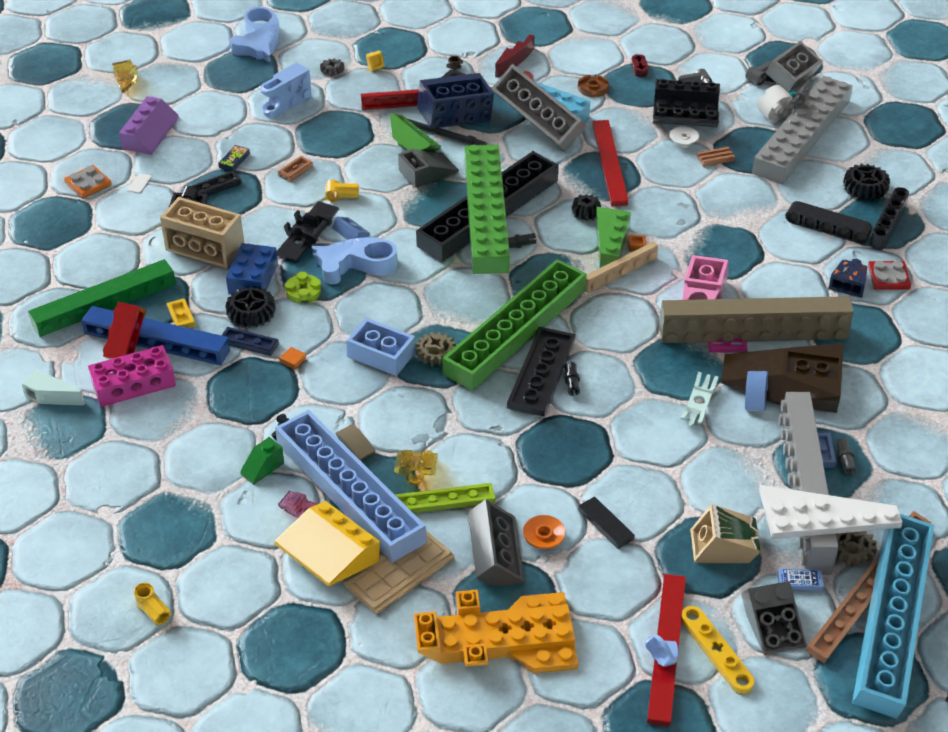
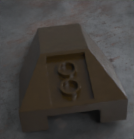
[721,343,844,413]

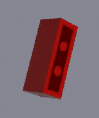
[103,302,146,360]

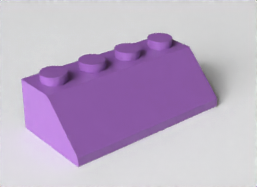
[119,96,179,155]

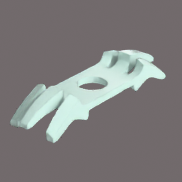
[680,372,719,427]

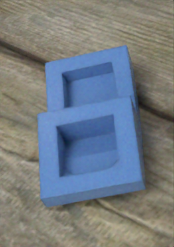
[745,371,768,410]

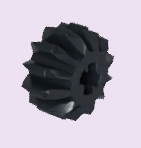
[572,194,601,221]

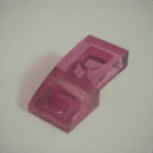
[278,491,319,518]

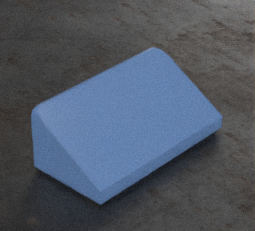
[332,216,370,240]

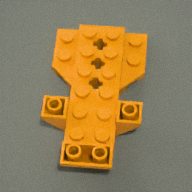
[414,590,578,674]

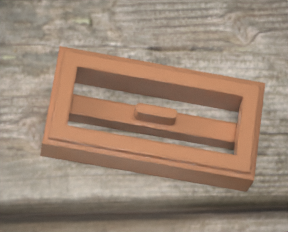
[697,147,735,166]
[278,156,313,182]

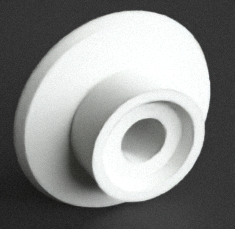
[669,126,699,148]

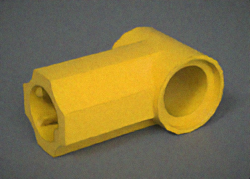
[325,180,359,202]
[134,582,171,625]

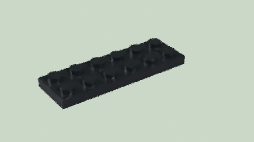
[507,326,576,417]

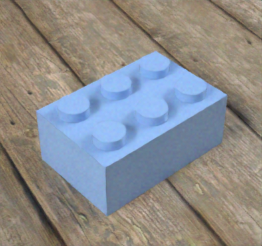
[346,318,416,376]

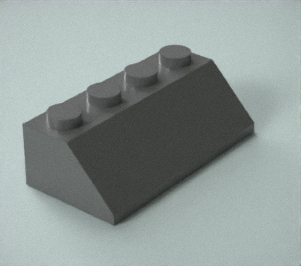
[468,499,525,586]

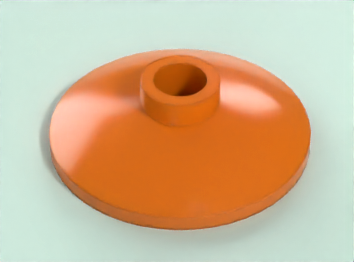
[523,515,565,549]

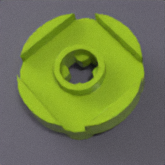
[285,272,321,303]

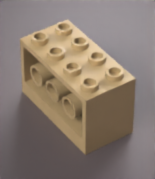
[160,197,244,269]

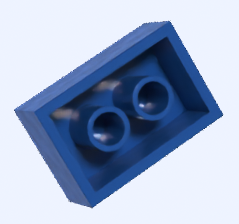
[226,243,278,294]

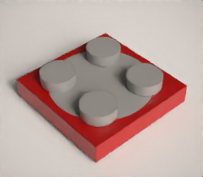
[868,261,911,290]

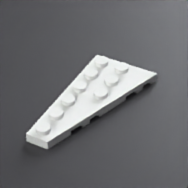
[759,485,902,539]

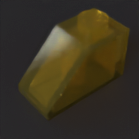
[112,59,138,93]

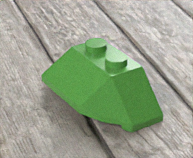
[390,113,441,151]

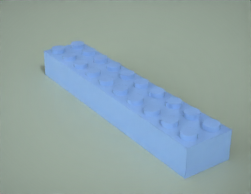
[275,410,427,563]

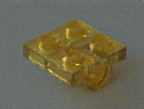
[394,450,438,485]

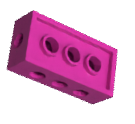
[88,345,176,407]

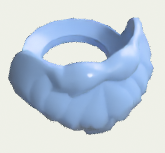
[645,635,679,667]

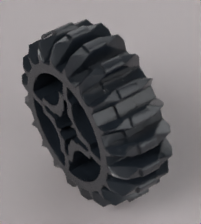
[843,163,890,201]
[225,286,276,329]

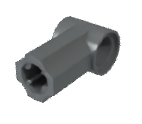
[745,61,772,86]
[678,69,712,83]

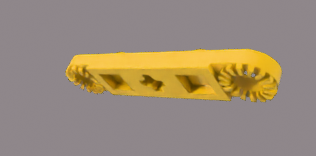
[681,606,754,695]

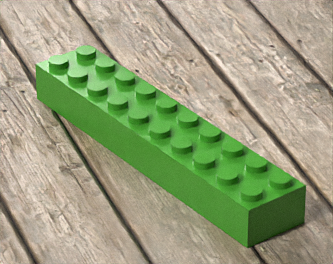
[465,144,510,274]
[442,259,587,391]

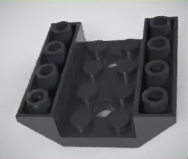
[652,79,720,127]

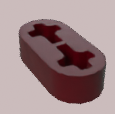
[631,54,648,77]

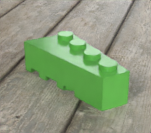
[596,207,631,268]

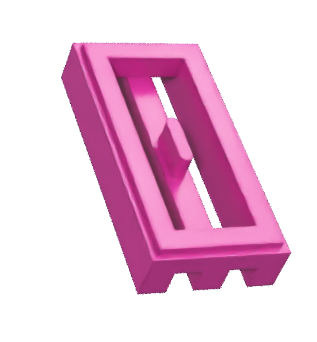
[708,338,748,353]

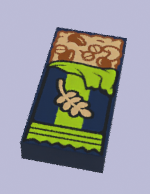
[218,145,250,171]

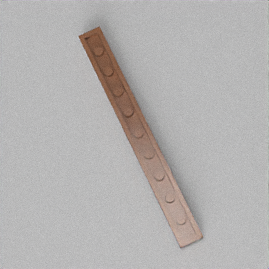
[805,511,931,664]

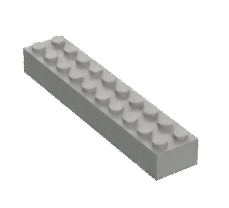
[752,76,853,184]
[778,392,838,575]

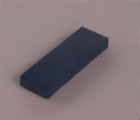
[222,327,279,356]

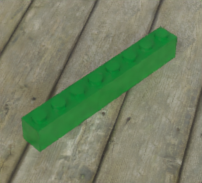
[28,259,176,337]

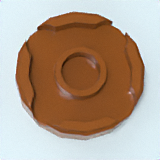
[577,75,609,97]

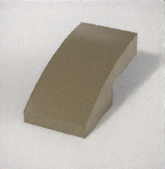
[336,424,375,461]

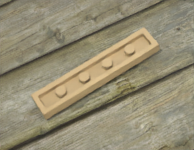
[585,241,658,293]

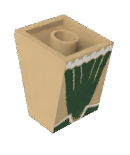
[690,504,761,563]

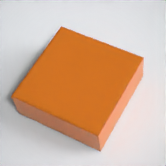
[628,235,647,252]
[279,347,306,370]

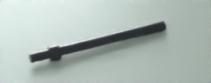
[406,118,487,145]

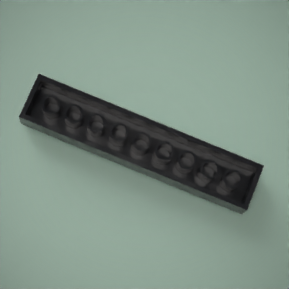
[416,151,559,262]

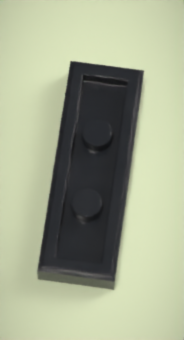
[192,171,241,196]
[578,496,635,549]

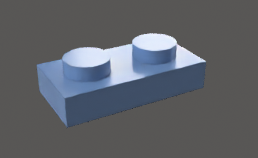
[818,433,836,468]

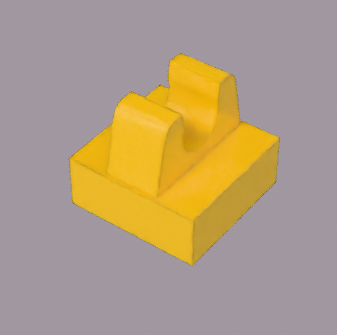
[366,51,385,71]

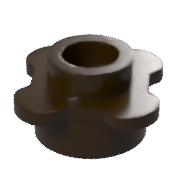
[446,56,463,70]

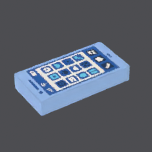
[777,568,824,591]

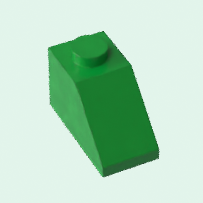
[240,437,284,485]

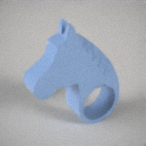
[230,7,280,62]
[312,237,398,285]

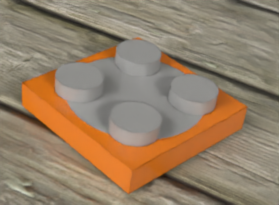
[64,165,112,199]

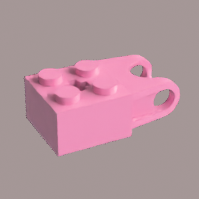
[682,255,728,300]

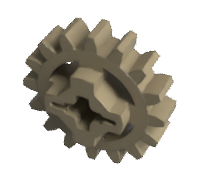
[416,332,456,366]
[836,531,877,567]

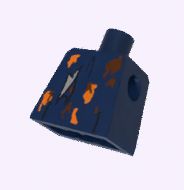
[828,258,867,298]

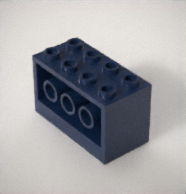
[417,73,494,129]

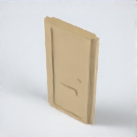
[343,531,455,614]

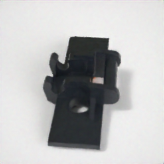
[277,201,339,262]

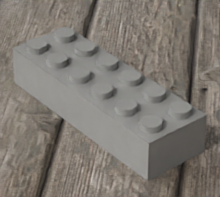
[491,64,586,151]

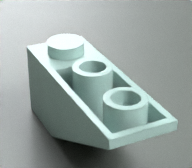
[21,369,85,406]

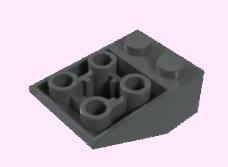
[398,149,459,188]
[741,581,807,655]

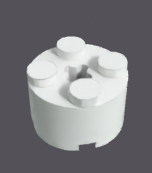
[757,85,795,124]

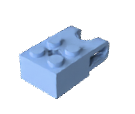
[260,62,312,118]

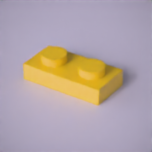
[167,298,195,328]

